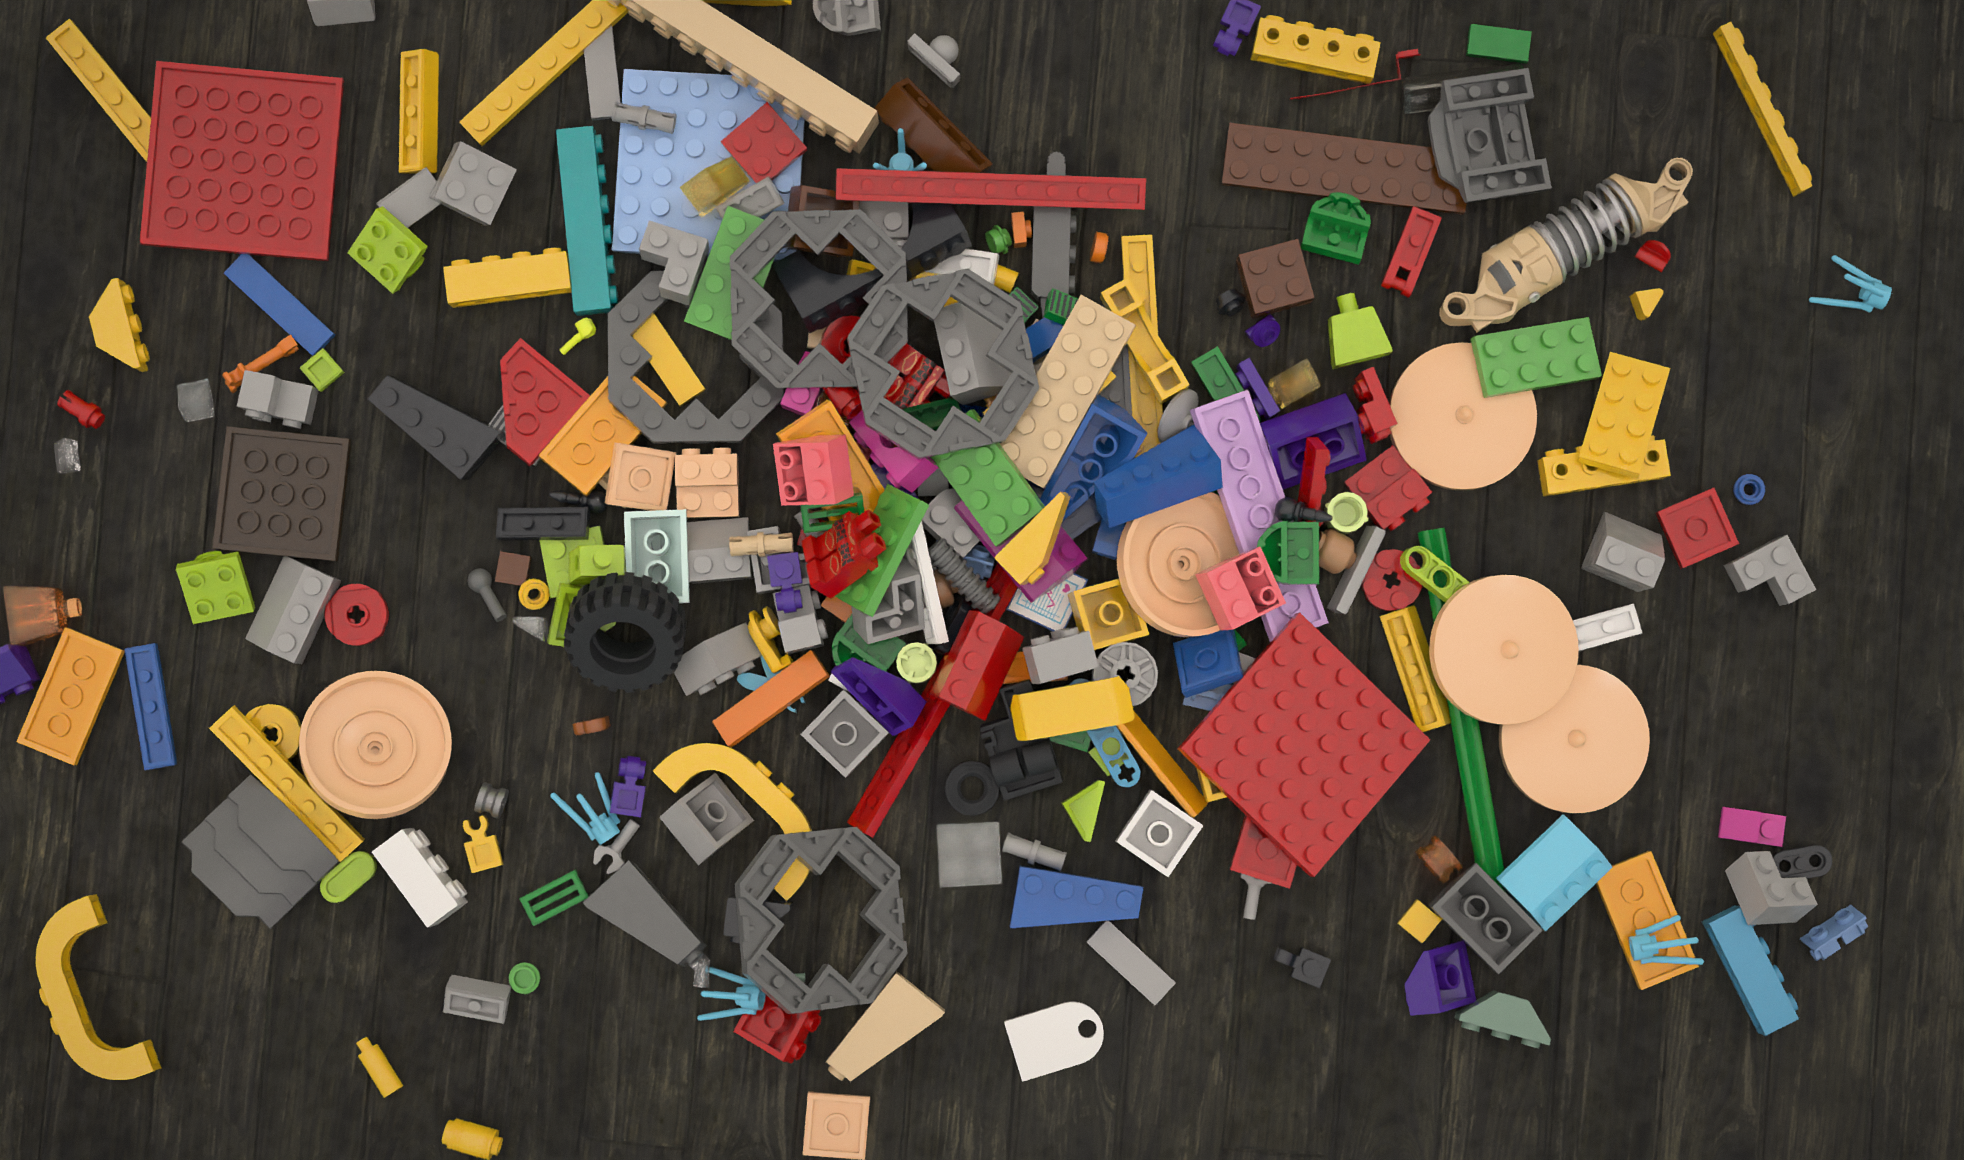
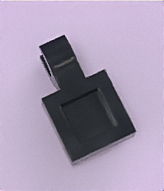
[1273,947,1331,988]

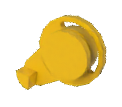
[748,606,793,673]

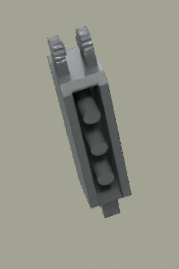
[1031,151,1076,319]

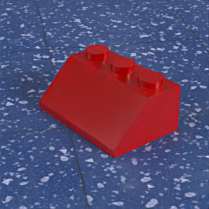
[930,610,1024,721]

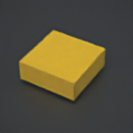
[1397,899,1442,943]

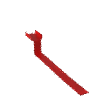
[1289,49,1421,100]

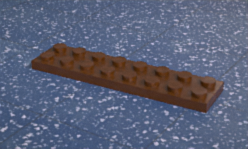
[1221,123,1466,215]

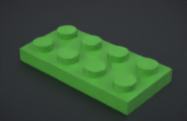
[684,206,775,340]
[1471,317,1602,398]
[931,409,1045,547]
[835,484,929,617]

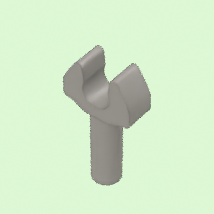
[593,819,640,874]
[1240,873,1271,920]

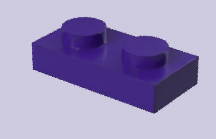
[1235,358,1280,420]

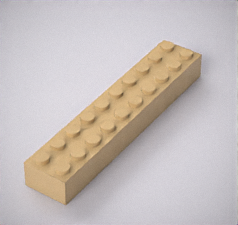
[606,0,879,154]

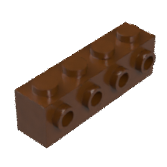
[874,77,993,173]

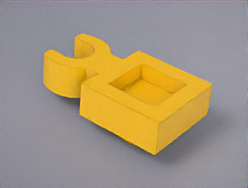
[463,815,504,873]

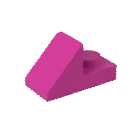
[1718,807,1786,847]

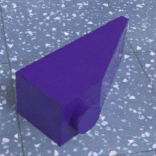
[831,657,927,736]

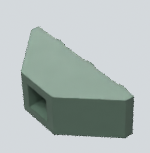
[1454,990,1551,1049]

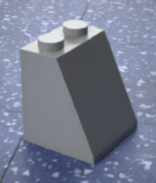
[1581,512,1665,592]

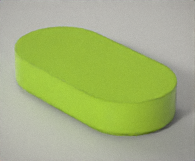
[320,851,377,903]

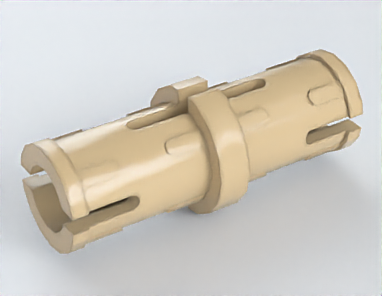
[729,532,794,557]

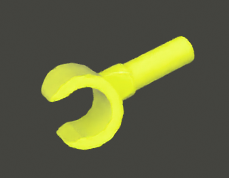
[559,318,596,355]

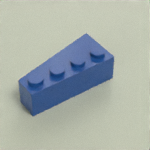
[1094,424,1223,528]
[1010,865,1143,928]

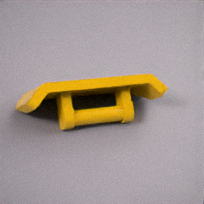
[1010,676,1135,741]

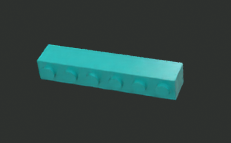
[556,126,618,316]

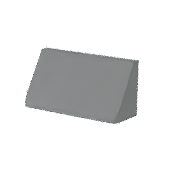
[307,0,376,26]
[377,167,440,228]
[443,975,511,1024]

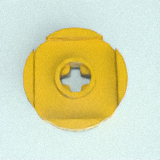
[245,704,301,761]

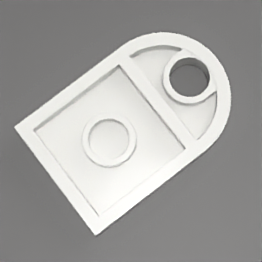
[1004,1001,1104,1082]

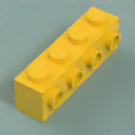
[1251,15,1381,84]
[443,248,572,308]
[1537,435,1671,497]

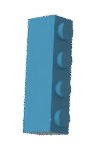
[1702,905,1799,1036]

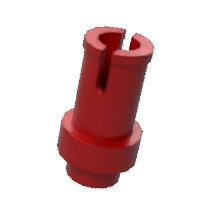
[57,390,105,429]

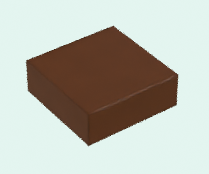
[495,551,532,586]

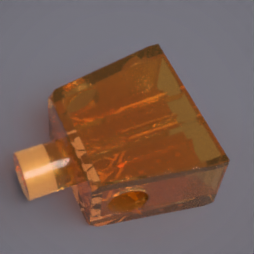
[3,586,82,646]

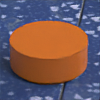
[1090,231,1109,264]

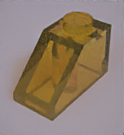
[680,156,750,218]
[1268,359,1321,409]

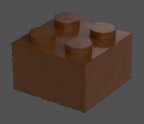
[784,185,860,258]
[1236,239,1315,319]

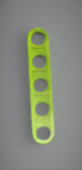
[1400,546,1470,603]

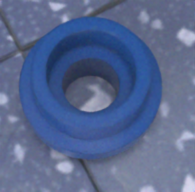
[1733,474,1765,505]

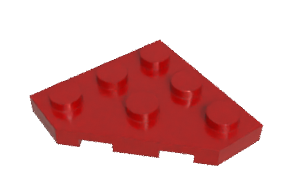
[500,338,590,467]

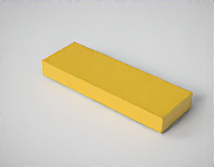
[632,314,706,407]

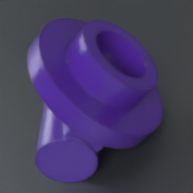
[1245,314,1280,347]

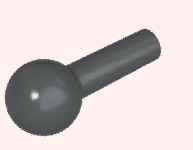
[467,568,507,622]

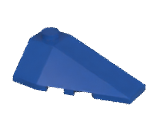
[1040,394,1147,522]

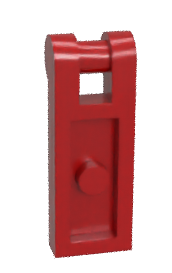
[1381,206,1442,298]
[1297,437,1330,527]

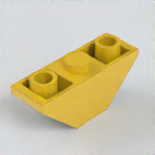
[89,278,150,372]

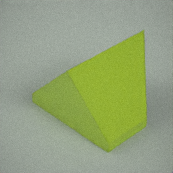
[1061,780,1105,842]

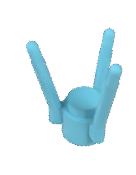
[873,128,927,171]
[1809,255,1892,312]
[550,772,621,845]
[1629,915,1704,965]
[697,967,766,1021]

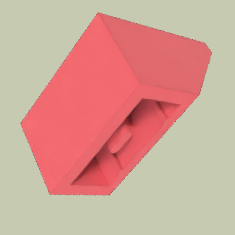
[773,434,854,505]
[1195,547,1286,631]

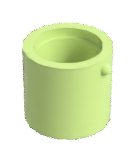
[1324,492,1368,535]
[896,642,937,684]

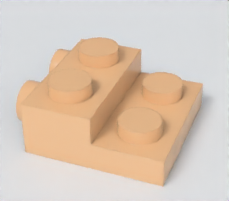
[675,448,739,518]

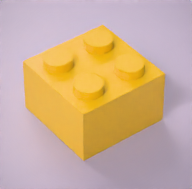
[1067,579,1149,651]

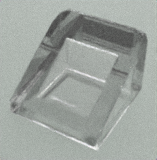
[177,379,215,422]
[54,438,81,474]
[512,617,548,642]

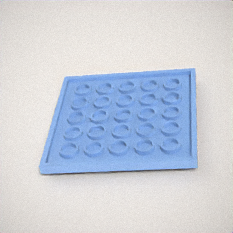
[612,69,805,262]

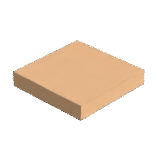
[605,442,676,511]
[803,1091,870,1160]

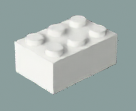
[372,828,468,928]

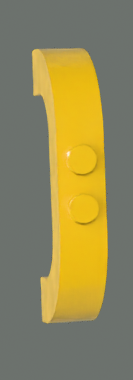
[653,743,812,901]
[36,894,161,1080]

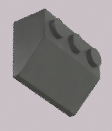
[1428,863,1543,974]

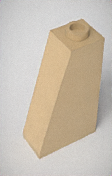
[826,971,945,1081]

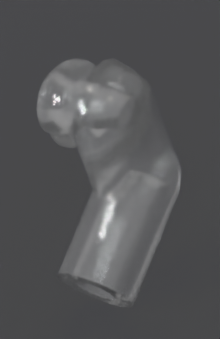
[688,954,710,988]

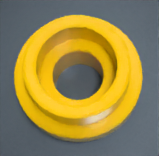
[518,579,550,610]

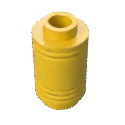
[442,1118,503,1160]

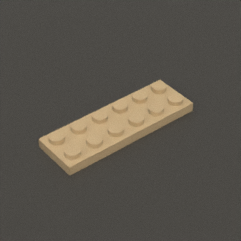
[999,295,1136,489]

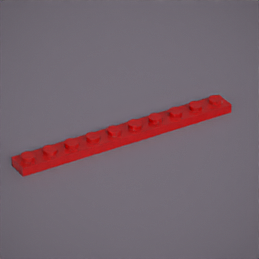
[836,168,1146,210]
[847,563,1018,838]

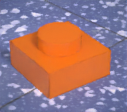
[1011,212,1032,248]

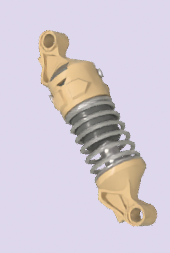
[1440,158,1693,333]

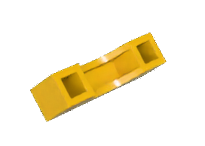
[1100,277,1189,404]

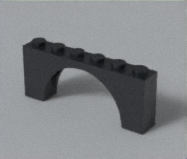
[772,202,972,333]

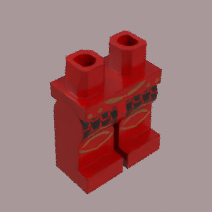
[884,344,950,409]
[801,509,886,599]

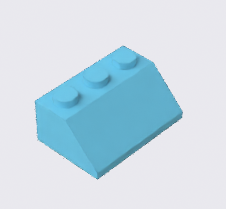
[1496,815,1613,931]

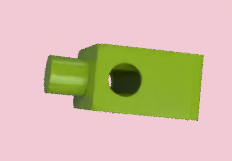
[1328,293,1393,370]
[569,545,626,584]

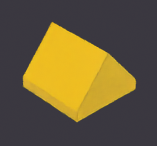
[1629,288,1663,321]

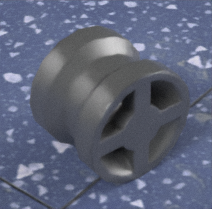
[474,782,509,819]

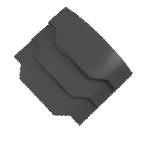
[1428,68,1552,203]
[181,774,339,929]

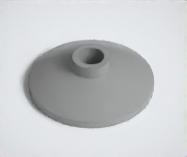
[1158,389,1199,443]

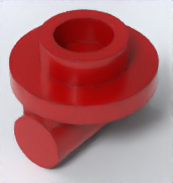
[1635,240,1671,273]

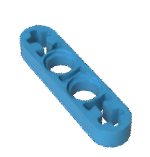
[1069,678,1140,787]

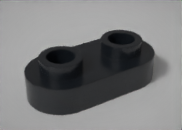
[929,595,974,655]
[1772,845,1832,879]

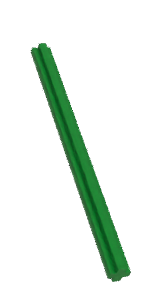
[1418,528,1508,894]

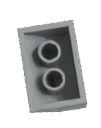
[934,302,1012,405]
[245,556,341,664]

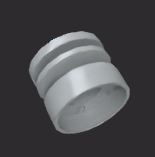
[1091,642,1158,706]

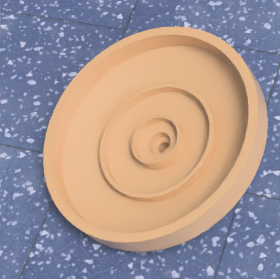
[1389,342,1537,491]
[1117,492,1239,637]
[1429,575,1579,725]
[1499,665,1650,813]
[299,671,452,819]

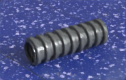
[928,538,1000,615]

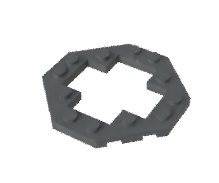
[730,209,908,388]
[847,269,1039,459]
[608,271,784,444]
[734,827,908,1014]

